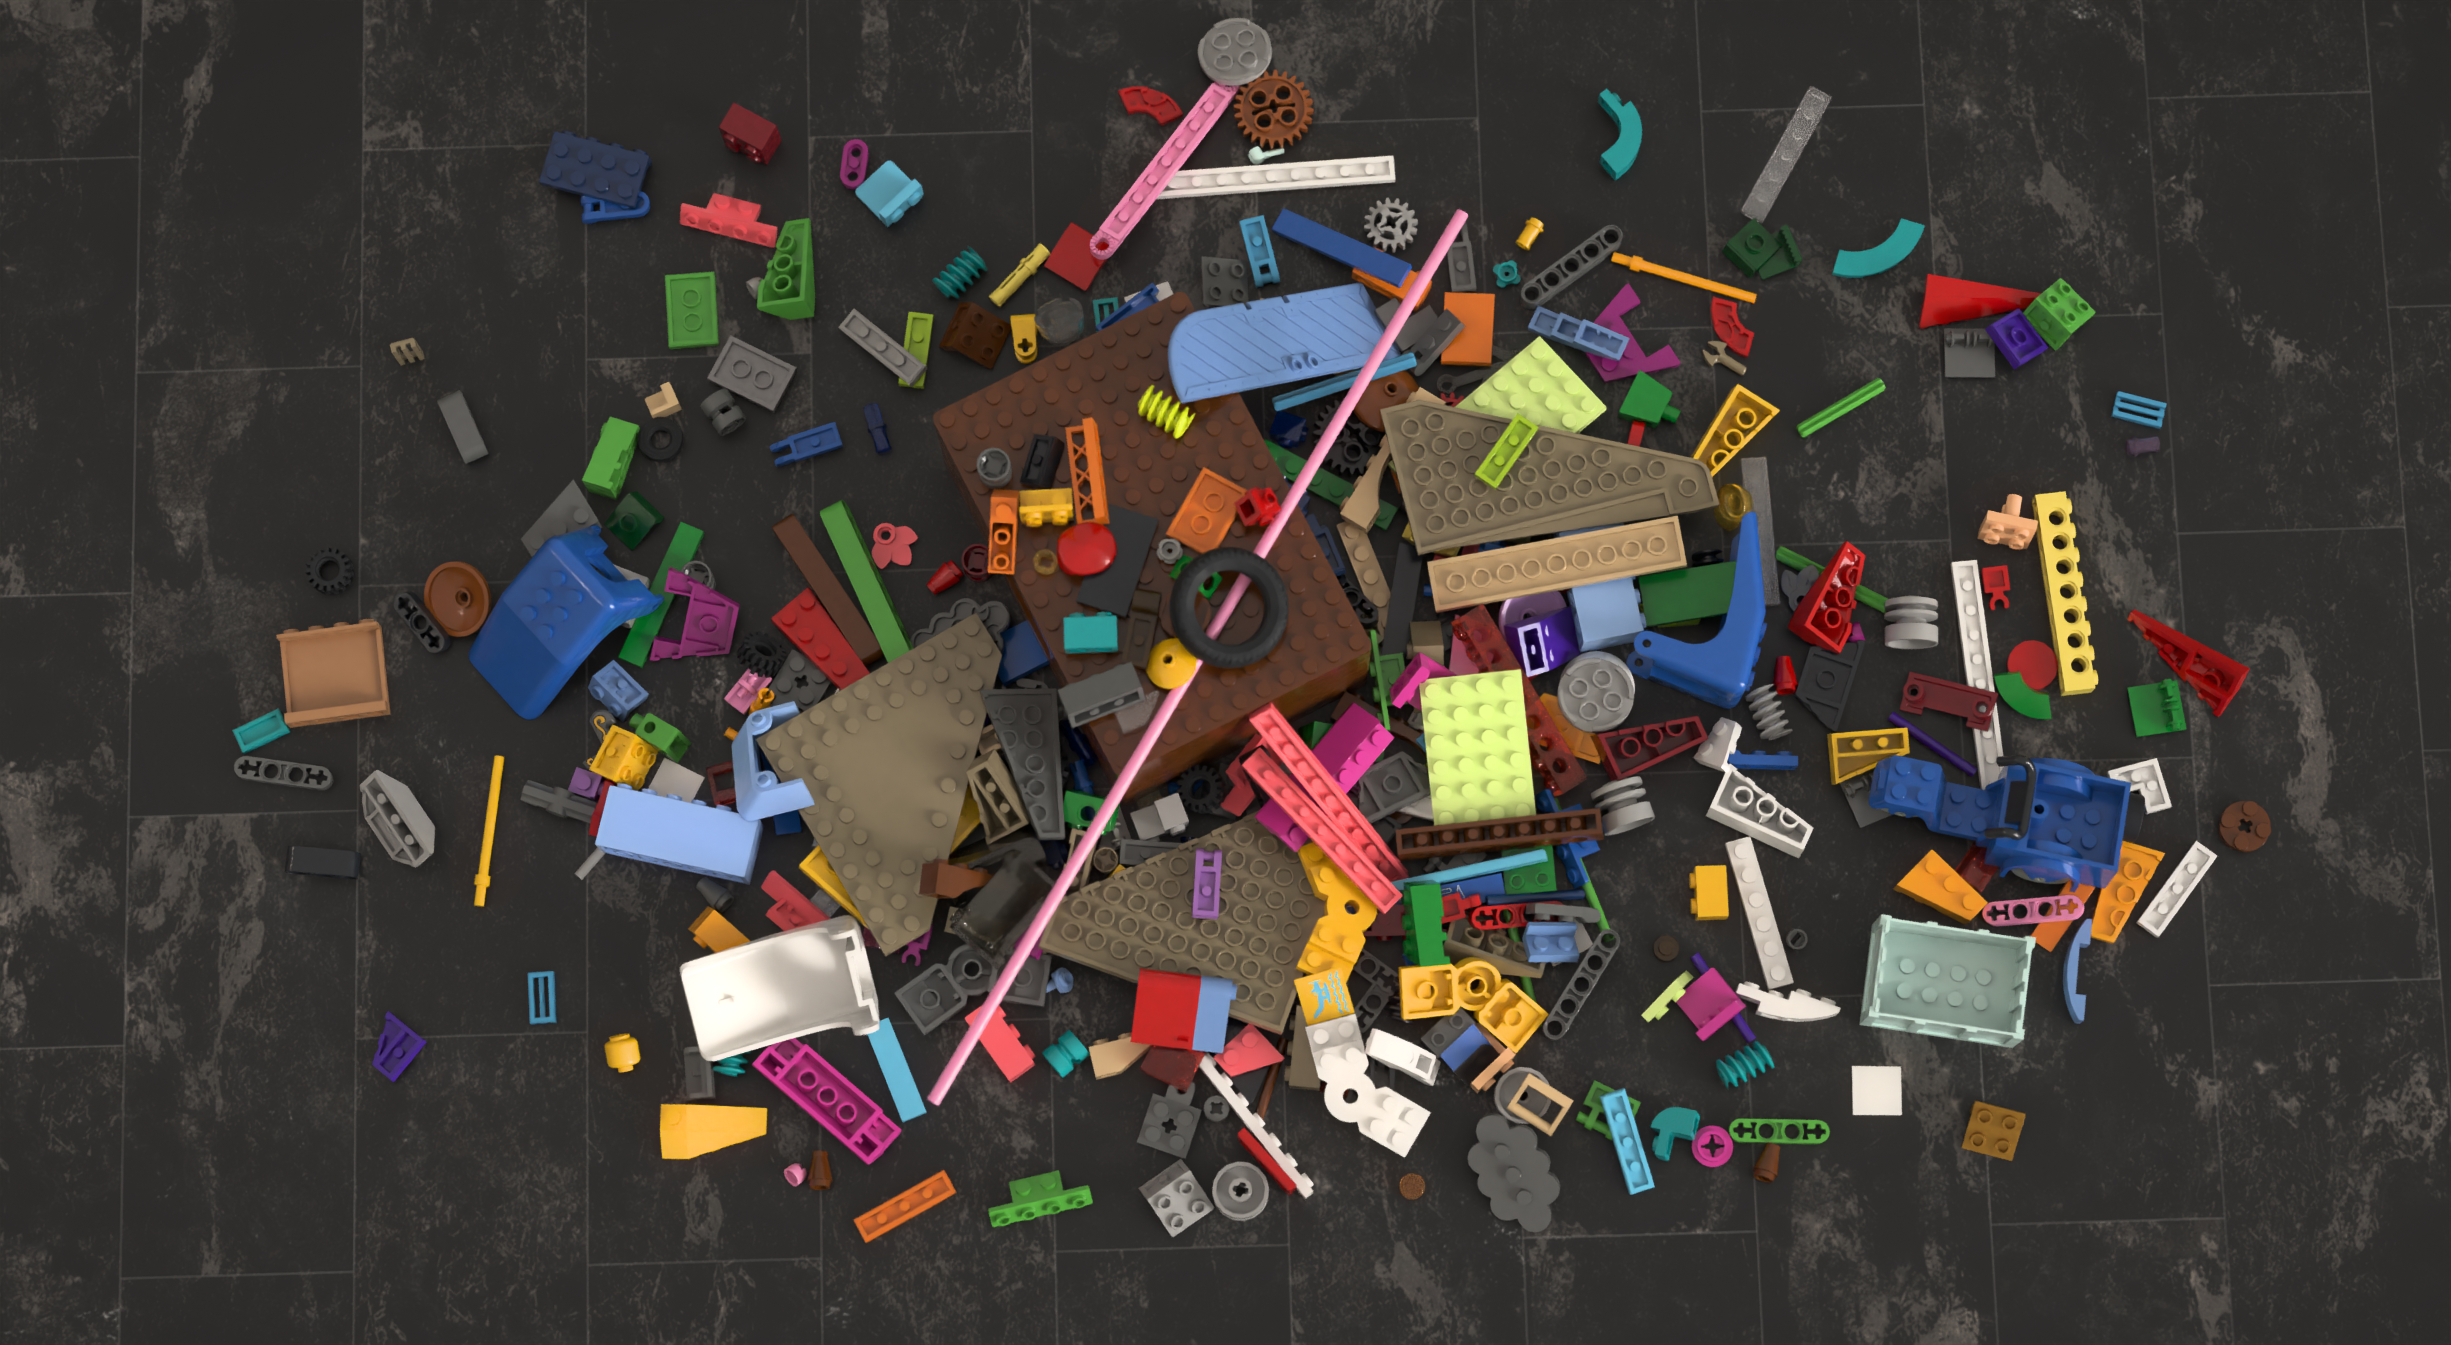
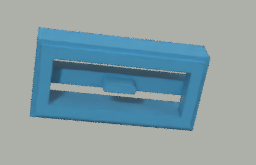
[2111,391,2167,429]
[528,971,557,1025]

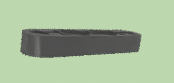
[234,756,334,791]

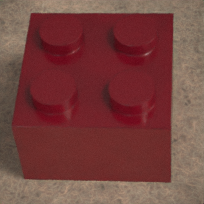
[719,103,782,165]

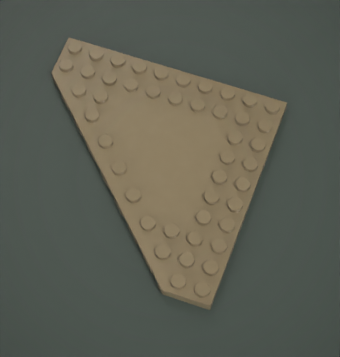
[756,613,1002,956]
[1038,811,1332,1035]

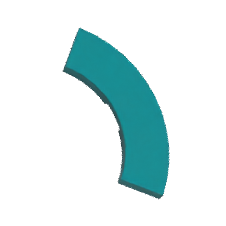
[1832,218,1925,278]

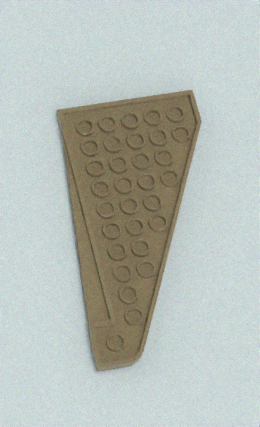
[1380,400,1720,555]

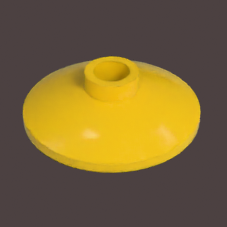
[1146,638,1197,689]

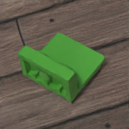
[2023,278,2095,351]

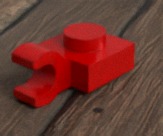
[1441,891,1481,924]

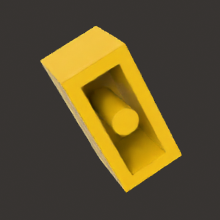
[1689,865,1729,920]

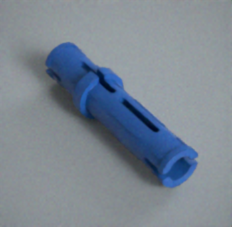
[1069,760,1107,836]

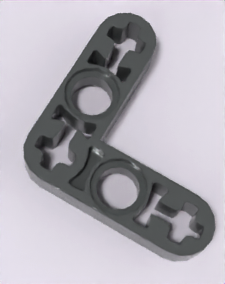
[1350,948,1400,1035]

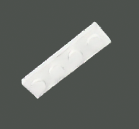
[2136,841,2217,938]

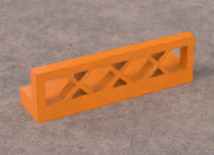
[1065,417,1110,525]

